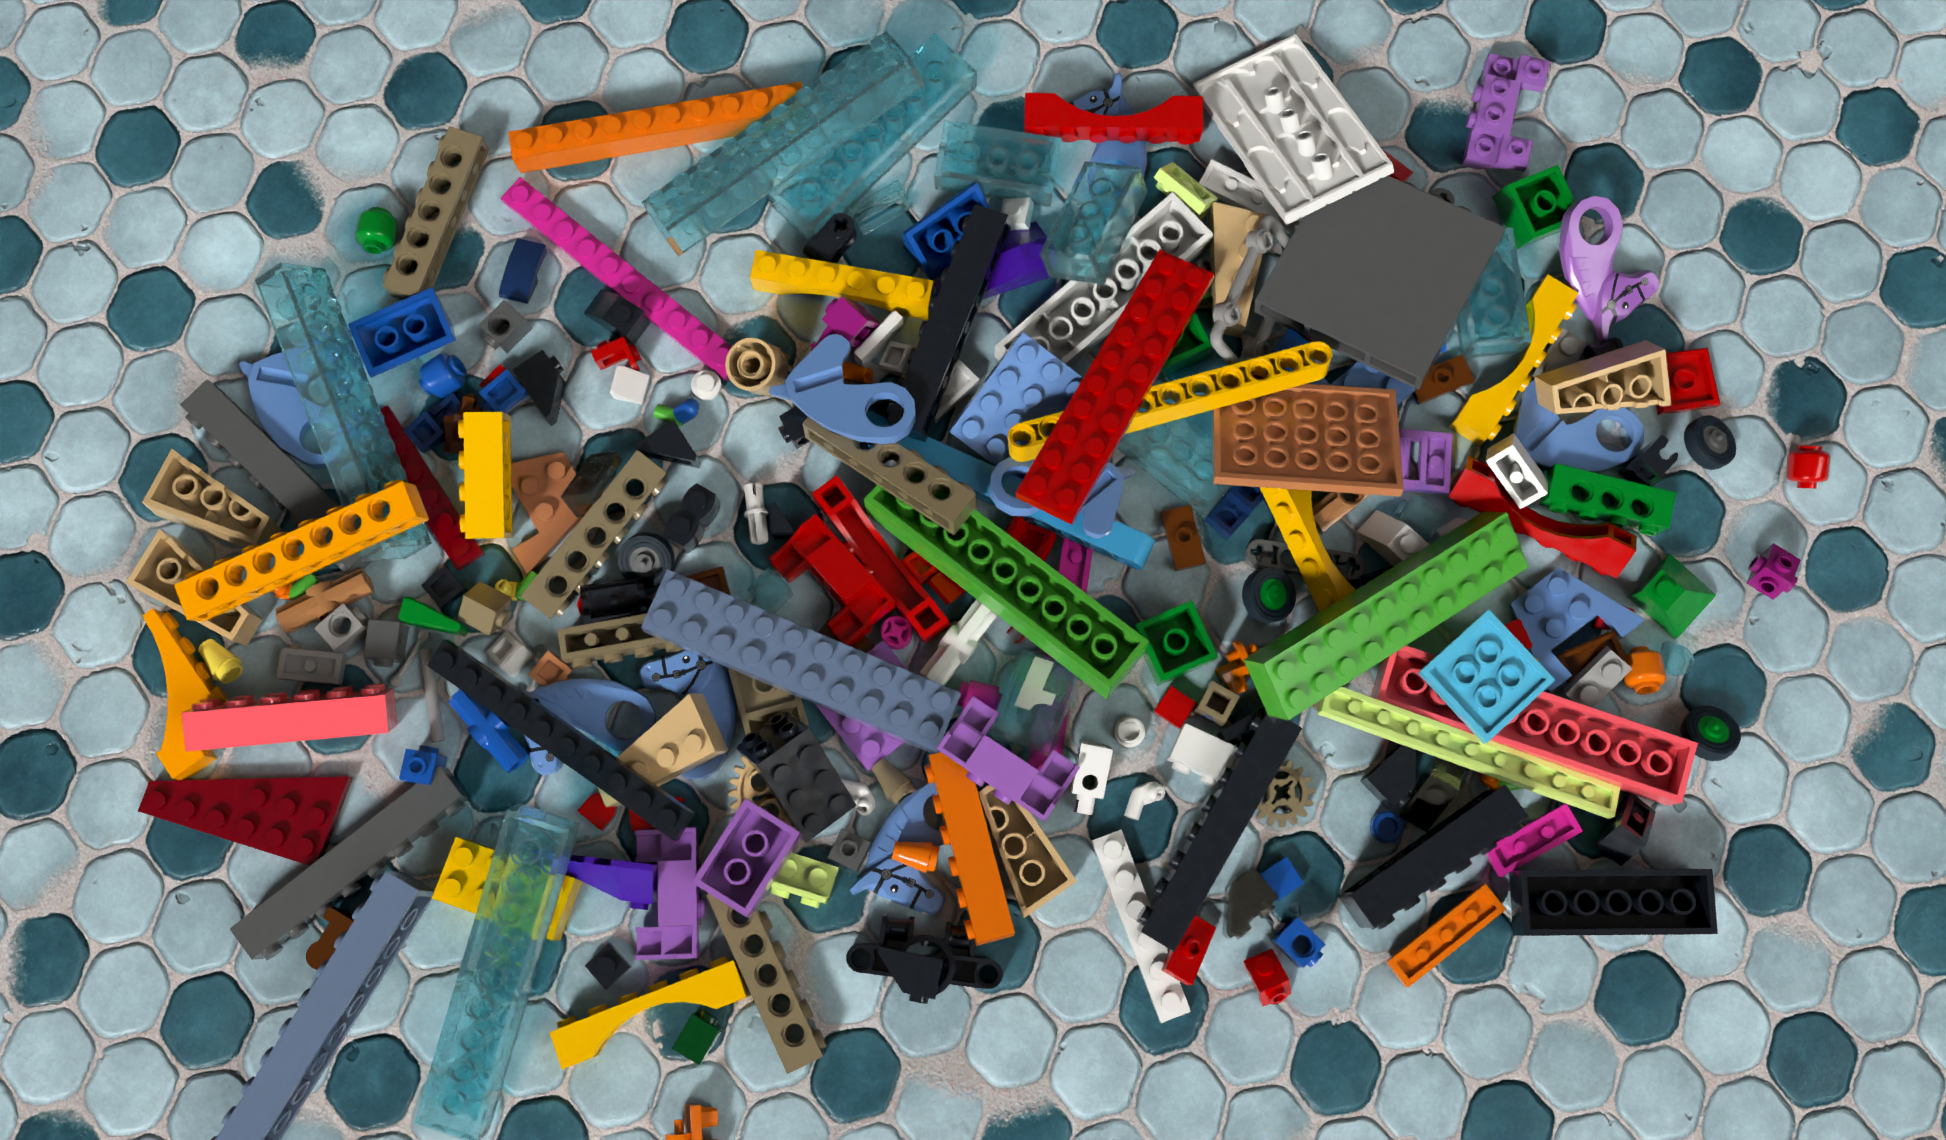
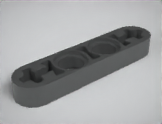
[1244,539,1365,582]

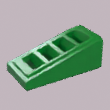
[398,596,468,637]

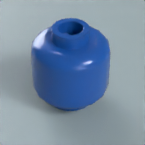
[419,353,467,398]

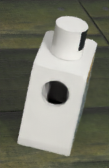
[1071,740,1113,815]

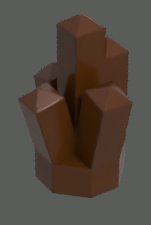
[443,393,485,454]

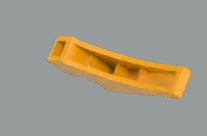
[142,608,229,780]

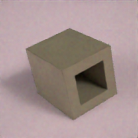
[457,581,512,636]
[1193,681,1240,727]

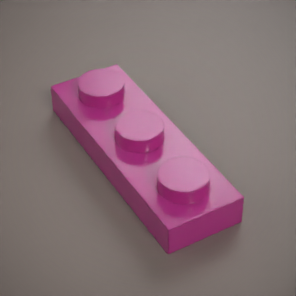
[1486,803,1583,877]

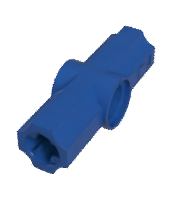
[448,689,530,773]

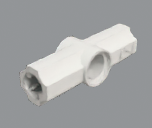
[919,600,997,686]

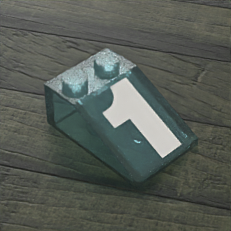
[989,649,1079,757]

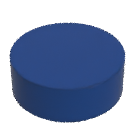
[1370,811,1403,843]

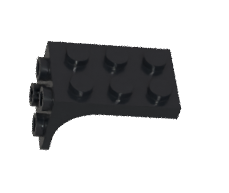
[737,712,857,843]

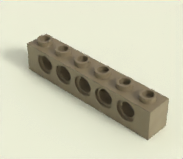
[382,126,490,300]
[802,417,976,535]
[521,450,667,619]
[706,894,827,1074]

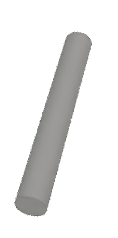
[419,649,445,743]

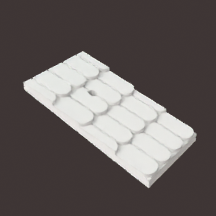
[1193,34,1394,225]

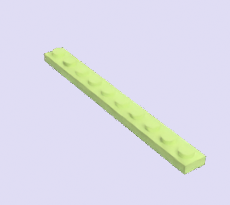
[1317,687,1621,819]

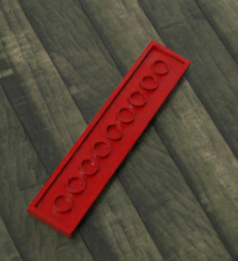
[1016,249,1214,525]

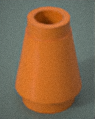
[892,841,940,873]

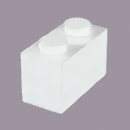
[1486,433,1548,509]
[1167,723,1236,788]

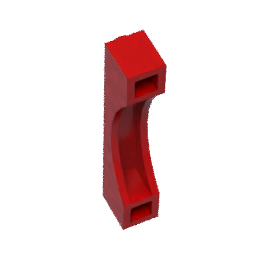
[1024,93,1203,145]
[1448,455,1637,579]
[812,475,949,645]

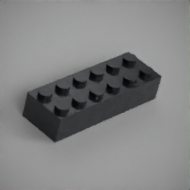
[1338,784,1529,930]
[1509,869,1718,936]

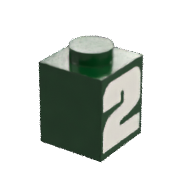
[671,1011,724,1065]

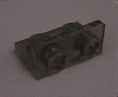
[561,451,623,518]

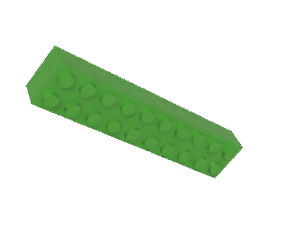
[864,462,1149,699]
[1244,511,1528,720]

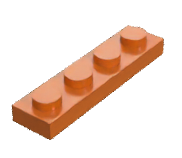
[1385,884,1506,988]

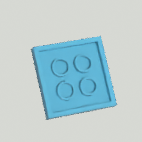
[1418,609,1555,744]

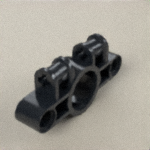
[846,913,1003,995]

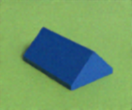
[903,182,991,280]
[348,287,456,378]

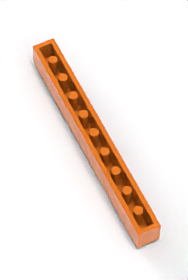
[508,81,809,173]

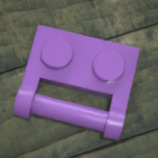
[1399,429,1453,495]

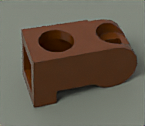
[306,906,354,970]

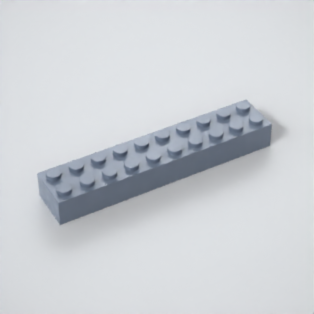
[641,569,961,754]
[211,871,435,1140]

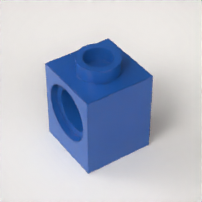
[1270,917,1326,968]

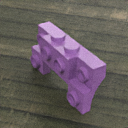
[1461,53,1550,172]
[936,696,1080,822]
[635,827,707,960]

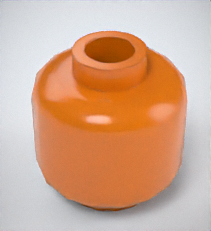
[1623,646,1667,695]

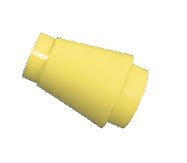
[198,639,243,684]

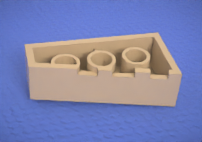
[1208,202,1267,338]
[1534,340,1671,414]
[142,449,281,548]
[125,529,263,647]
[597,693,729,807]
[978,785,1077,918]

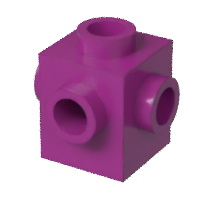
[1747,543,1801,600]

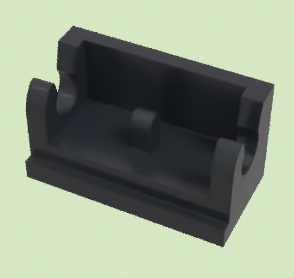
[1618,434,1678,486]
[580,577,648,624]

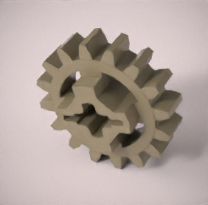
[1255,760,1315,828]

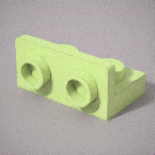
[1154,162,1218,221]
[770,853,839,908]

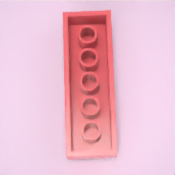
[182,683,397,752]

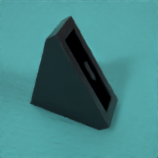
[635,420,701,468]

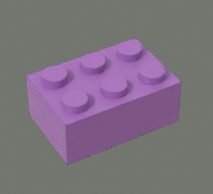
[692,798,803,918]

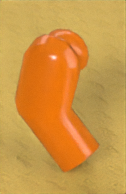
[842,362,873,383]

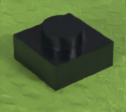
[421,565,468,610]
[585,943,631,990]

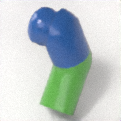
[653,398,699,426]

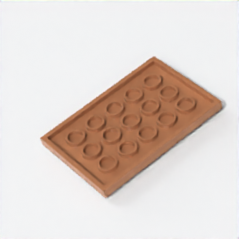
[1212,383,1404,497]

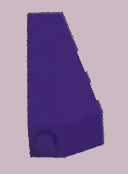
[934,221,1057,299]
[531,850,658,910]

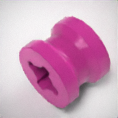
[881,616,912,650]

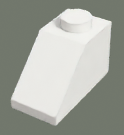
[1355,510,1429,566]

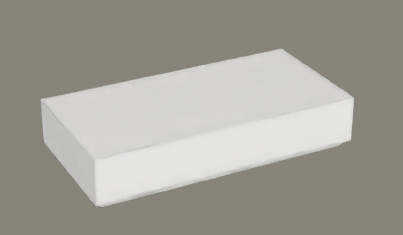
[854,311,904,367]

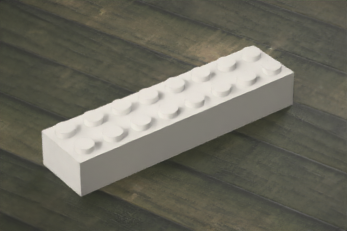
[994,192,1214,368]

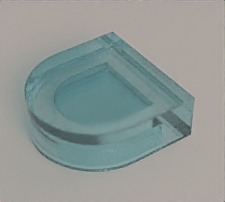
[1660,641,1694,677]

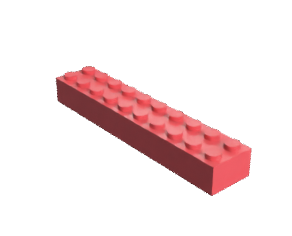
[1371,646,1698,806]

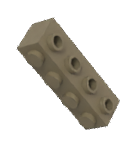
[557,614,684,669]

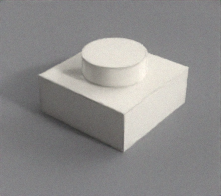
[1001,197,1035,230]

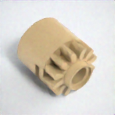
[725,338,793,397]

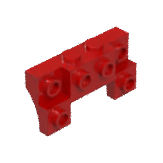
[769,514,895,646]

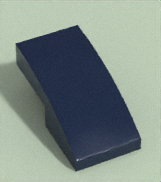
[499,238,547,304]
[403,392,462,454]
[1204,485,1264,540]

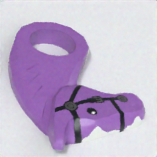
[1559,196,1659,342]

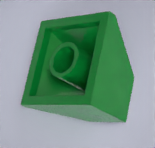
[1628,553,1716,639]

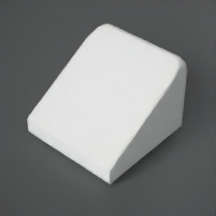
[878,341,914,377]
[610,365,650,405]
[485,630,533,677]

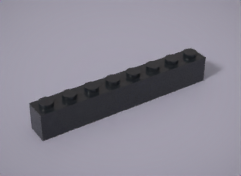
[885,205,1011,442]
[1136,709,1302,952]

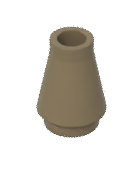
[871,758,916,805]

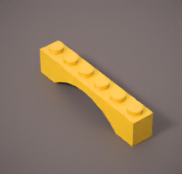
[750,250,934,320]
[1449,274,1579,446]
[1260,487,1356,612]
[549,956,750,1069]

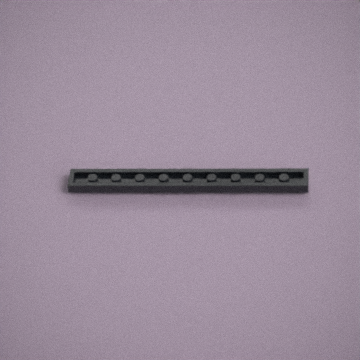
[427,639,695,841]

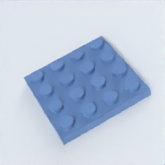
[948,331,1083,479]

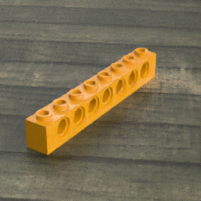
[174,480,429,622]

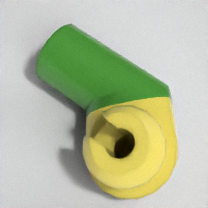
[495,570,537,601]

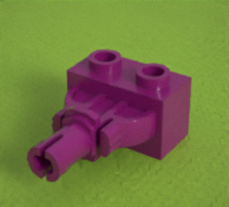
[810,296,881,351]

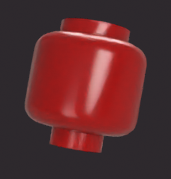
[1786,445,1831,489]

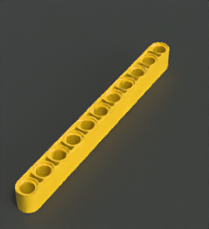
[1008,341,1333,462]

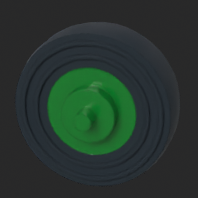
[1242,567,1296,623]
[1680,706,1741,761]

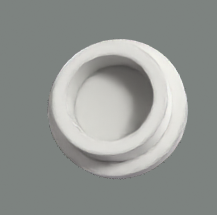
[691,370,722,400]
[1114,716,1145,748]

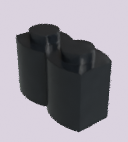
[664,483,720,553]

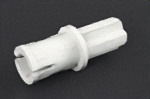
[743,483,769,545]

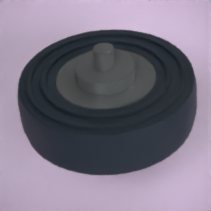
[1684,415,1736,470]
[618,532,675,588]

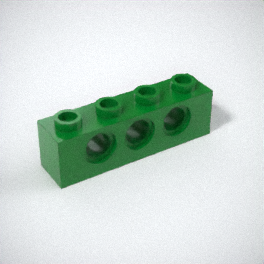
[1539,463,1676,536]

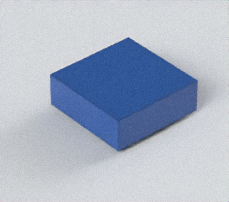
[1259,857,1304,901]

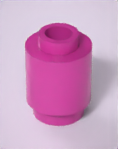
[957,680,1004,712]

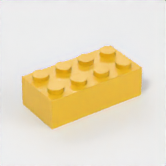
[458,412,513,539]
[432,837,583,941]

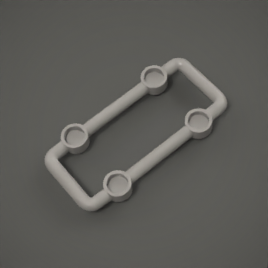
[1210,215,1291,365]

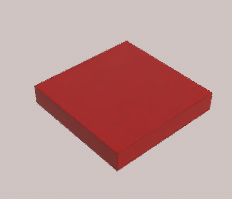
[1656,347,1721,415]

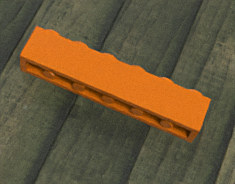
[924,752,1015,946]

